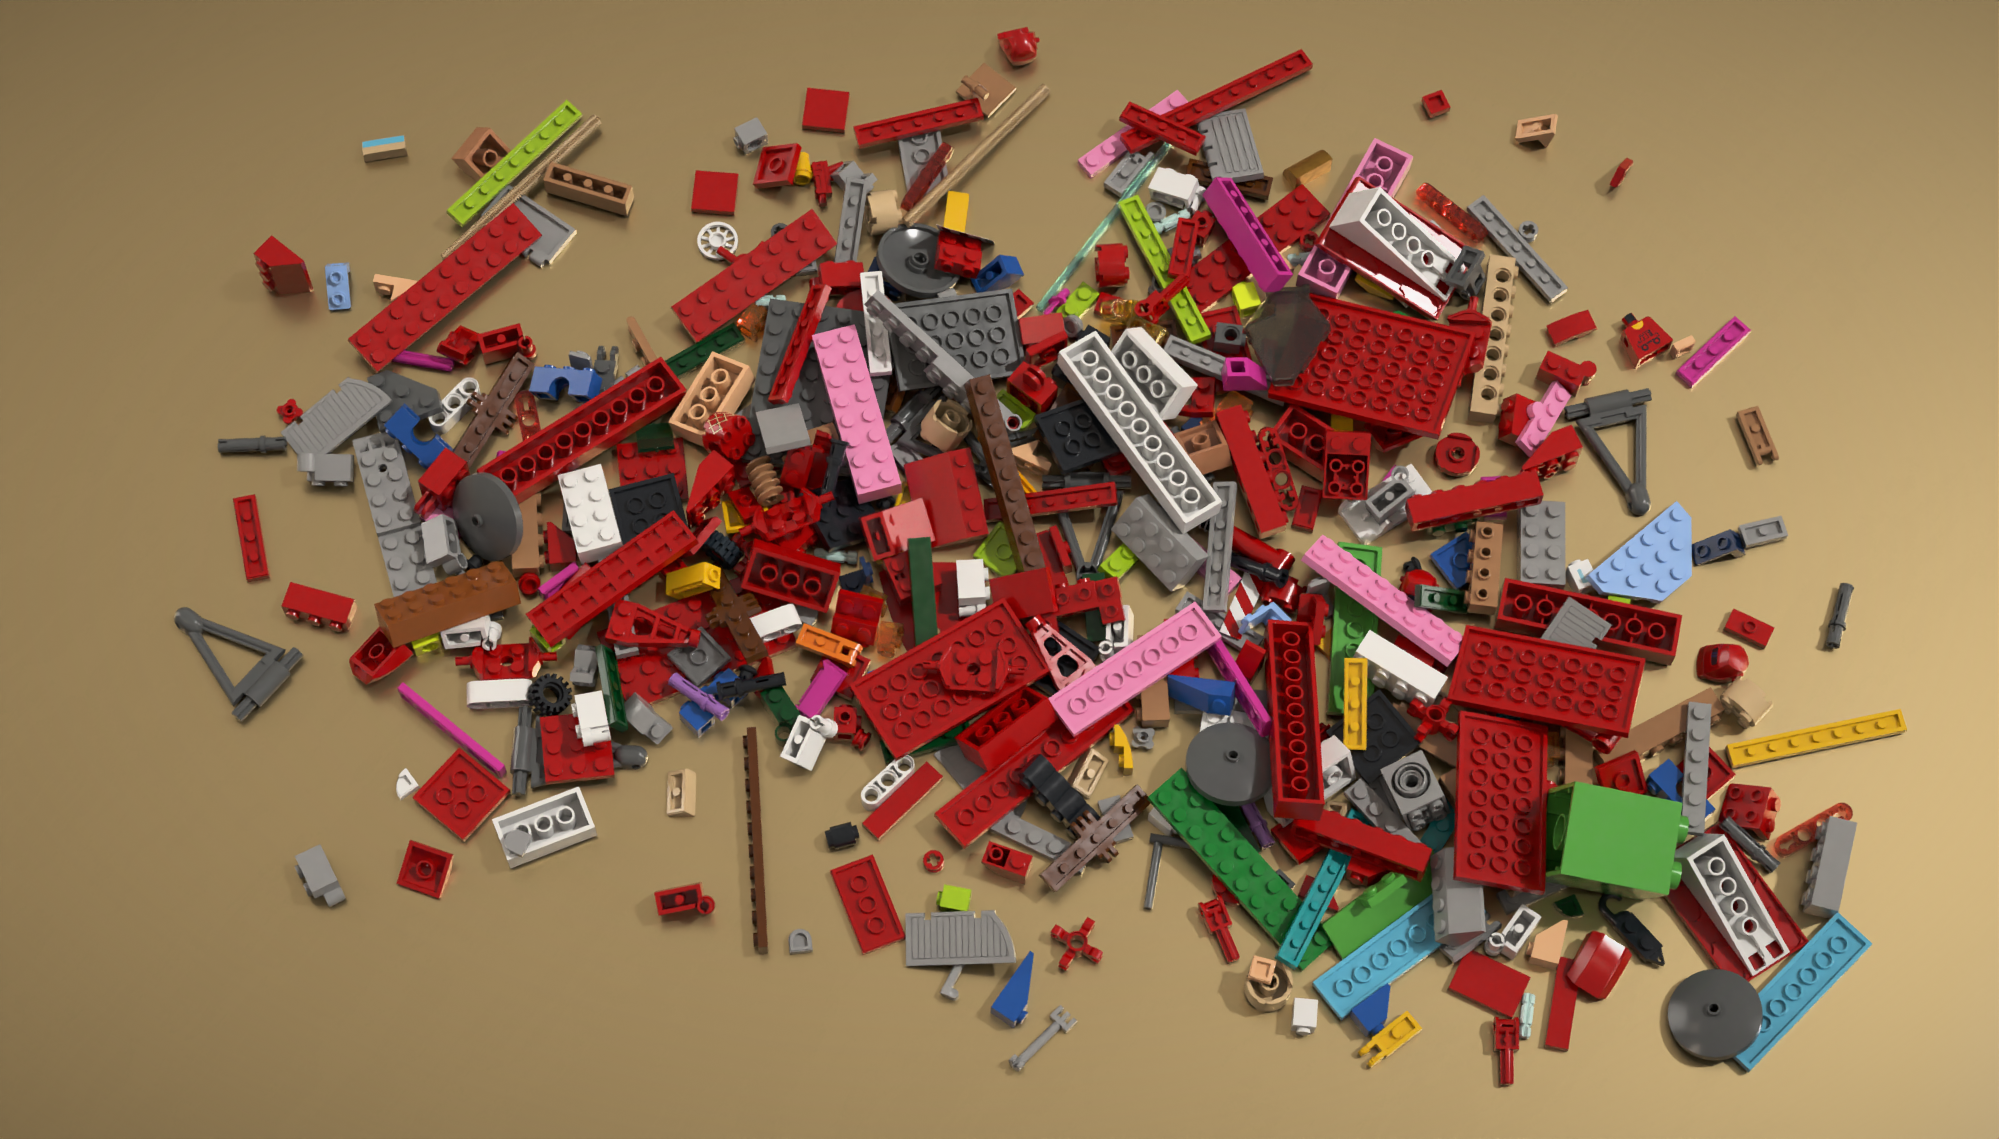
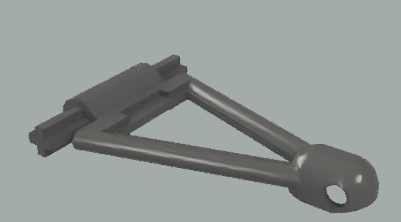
[886,387,993,487]
[1564,388,1652,515]
[1042,472,1131,581]
[174,607,304,722]
[510,706,648,796]

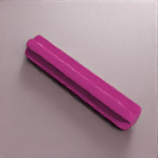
[392,351,454,371]

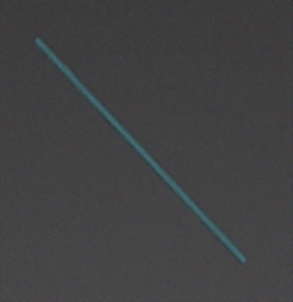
[1036,142,1173,312]

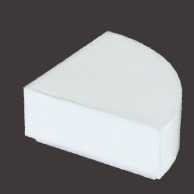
[396,768,420,801]

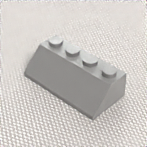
[1430,847,1486,947]

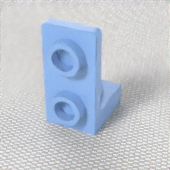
[325,262,351,310]
[1238,602,1292,635]

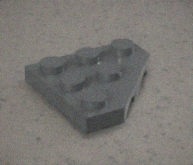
[367,370,444,433]

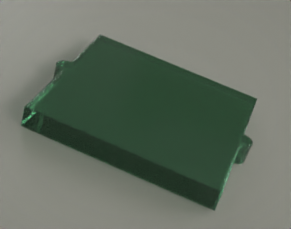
[636,422,675,453]

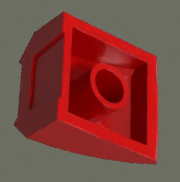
[349,626,414,685]
[1567,931,1632,999]

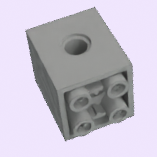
[1380,750,1451,831]

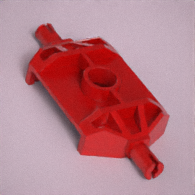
[1447,296,1492,388]
[739,487,835,542]
[455,637,557,681]
[923,643,1025,693]

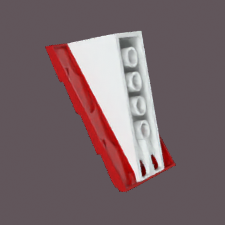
[1314,177,1468,320]
[1663,822,1809,982]

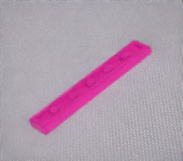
[1206,640,1272,737]
[398,682,507,778]

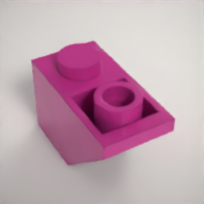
[1221,357,1268,391]

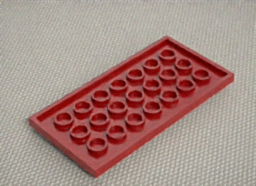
[597,576,797,705]
[849,597,1052,761]
[1447,625,1646,738]
[1453,710,1548,895]

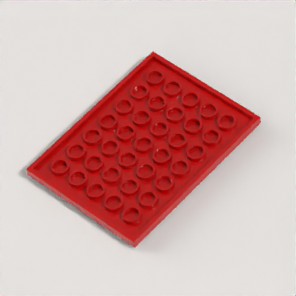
[1268,292,1476,440]

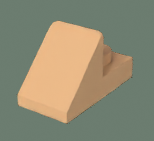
[1515,114,1558,147]
[373,274,418,303]
[1012,440,1052,477]

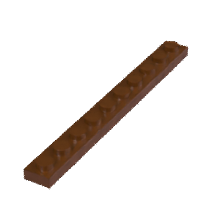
[743,727,768,954]

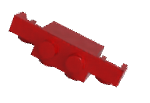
[1033,576,1126,634]

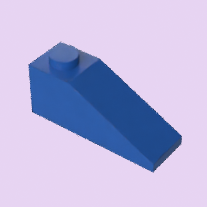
[1168,674,1236,716]
[991,951,1034,1028]

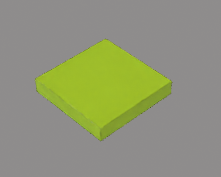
[973,521,1017,577]

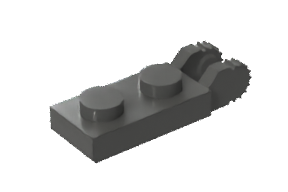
[593,346,619,394]

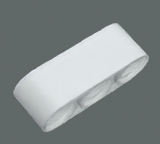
[428,377,481,435]
[750,604,802,643]
[466,679,532,709]
[861,755,915,811]

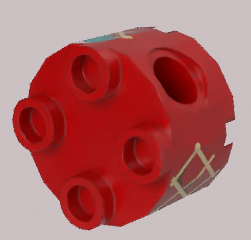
[702,412,755,460]

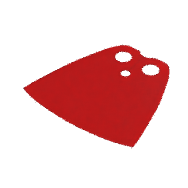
[879,562,987,651]

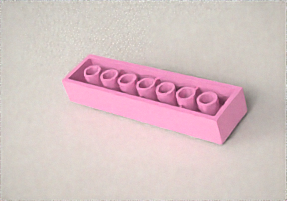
[1296,138,1413,299]
[812,324,902,504]

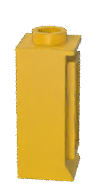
[665,562,721,600]

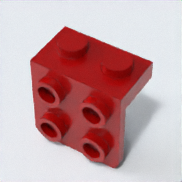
[1718,783,1781,840]

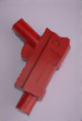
[811,160,843,207]

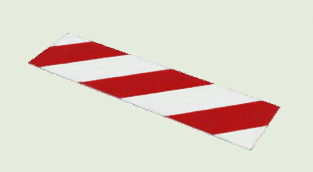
[1219,572,1265,640]

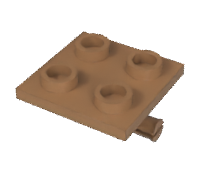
[956,63,1016,117]

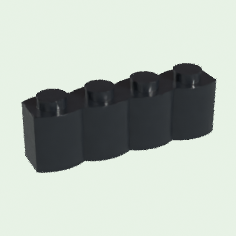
[1017,754,1100,839]

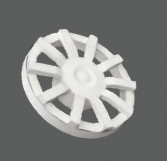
[697,222,738,261]

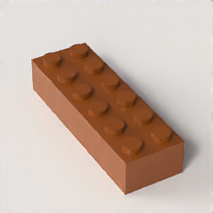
[374,560,521,648]

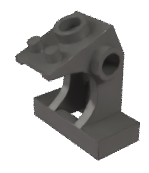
[1444,245,1486,300]

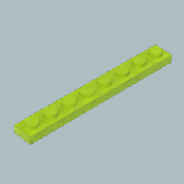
[446,100,582,227]
[1118,195,1211,344]

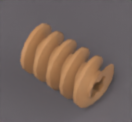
[745,455,784,507]

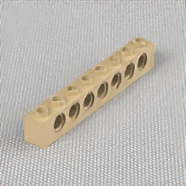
[1467,254,1519,424]

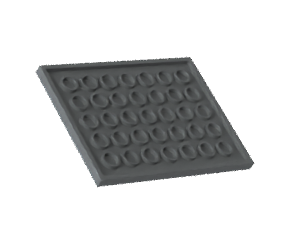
[741,298,893,477]

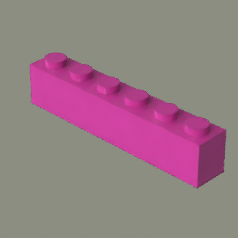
[1202,177,1293,292]

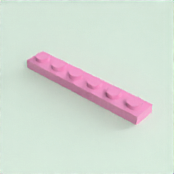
[1078,90,1188,178]

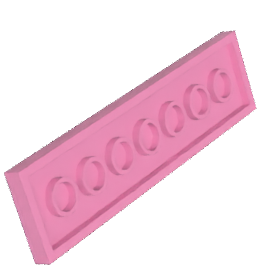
[1301,535,1463,667]
[1049,602,1222,737]

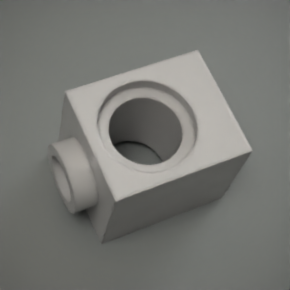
[733,117,768,155]

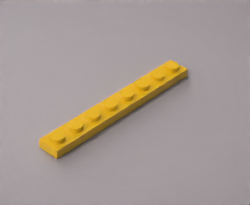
[1725,709,1907,768]

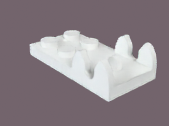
[1338,464,1432,545]

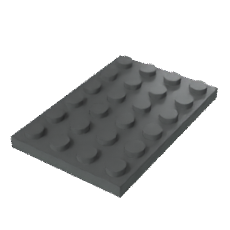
[888,288,1025,392]

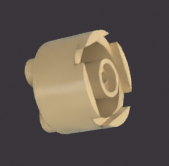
[863,189,902,236]
[920,400,973,453]
[1720,676,1773,729]
[1244,959,1293,1011]

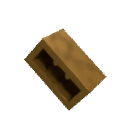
[1283,150,1333,189]

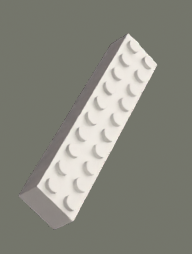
[1057,331,1222,534]

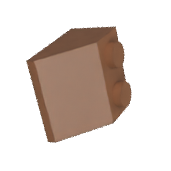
[451,127,511,181]
[1174,420,1232,475]

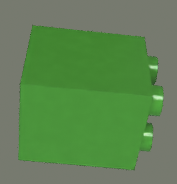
[1545,781,1689,900]

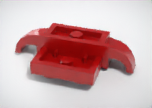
[780,429,832,494]

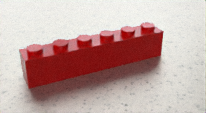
[1215,404,1289,539]
[1405,471,1544,532]
[1291,809,1432,882]

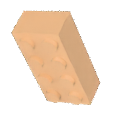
[668,351,756,447]

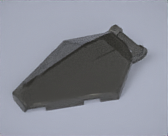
[1243,284,1331,386]

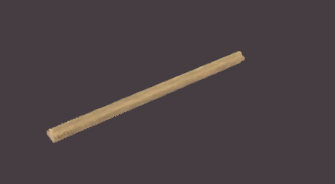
[902,84,1050,228]
[441,114,602,260]

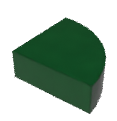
[1553,894,1584,918]

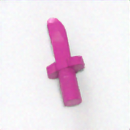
[1043,288,1070,315]

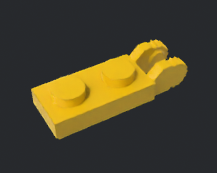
[1358,1011,1422,1068]

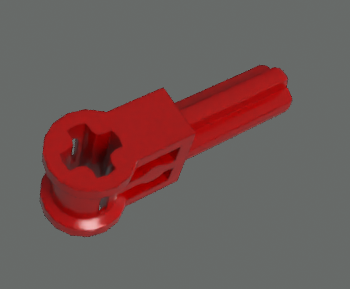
[1134,274,1190,327]
[1198,895,1240,963]
[1493,1017,1519,1085]

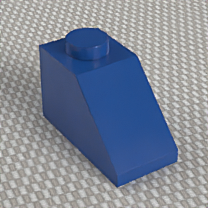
[971,255,1024,293]
[1349,983,1391,1038]

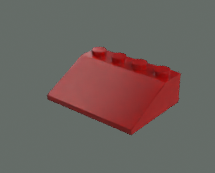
[903,447,989,549]

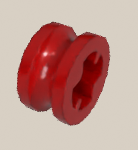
[1299,231,1319,252]
[851,728,872,751]
[923,850,944,873]

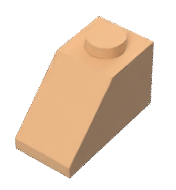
[1526,920,1568,970]

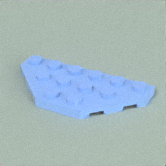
[1585,501,1692,604]

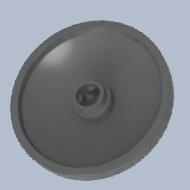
[876,223,960,298]
[453,472,523,561]
[1185,722,1272,806]
[1668,969,1763,1060]

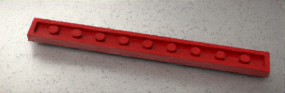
[1120,49,1313,154]

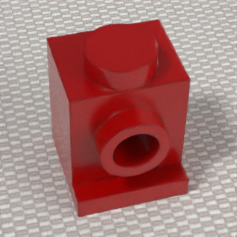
[1192,210,1216,247]

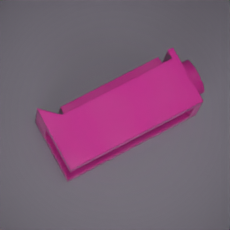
[795,659,848,719]

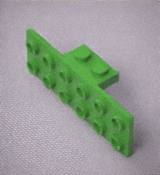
[1321,846,1435,960]

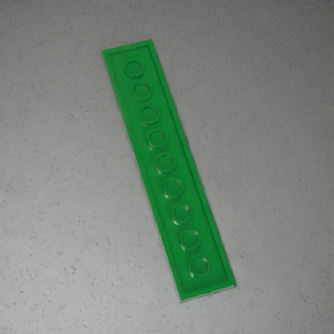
[1147,767,1332,972]

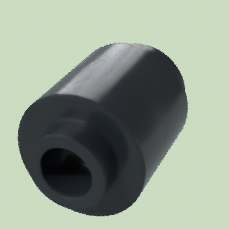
[825,822,860,849]

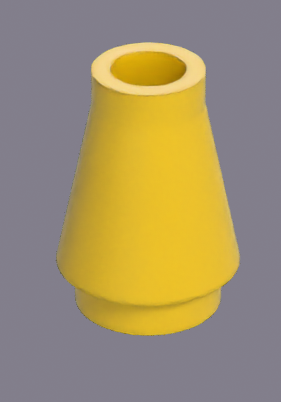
[793,152,813,185]

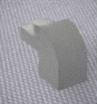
[830,160,878,192]
[570,644,599,687]
[624,692,673,745]

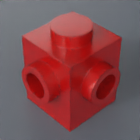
[833,704,862,741]

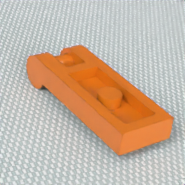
[795,623,863,668]

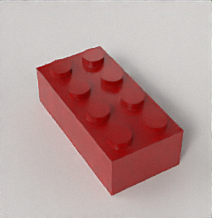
[1267,404,1335,483]
[740,538,841,613]
[955,686,1059,772]

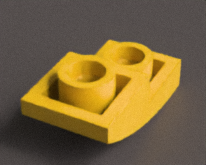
[943,191,969,233]
[1109,725,1133,775]

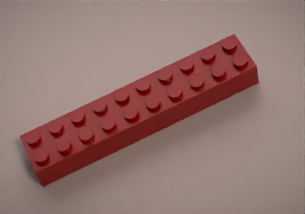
[477,357,687,504]
[1263,619,1325,821]

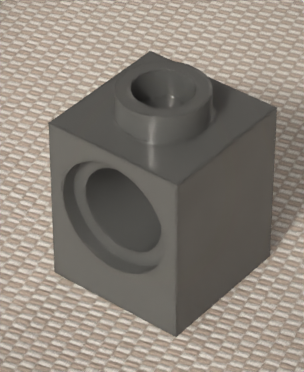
[1213,322,1246,354]

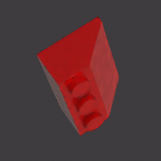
[253,235,313,295]

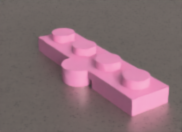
[1515,380,1571,457]

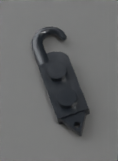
[1598,894,1665,966]

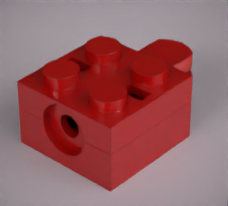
[1006,361,1058,415]
[414,447,470,519]
[882,550,942,607]

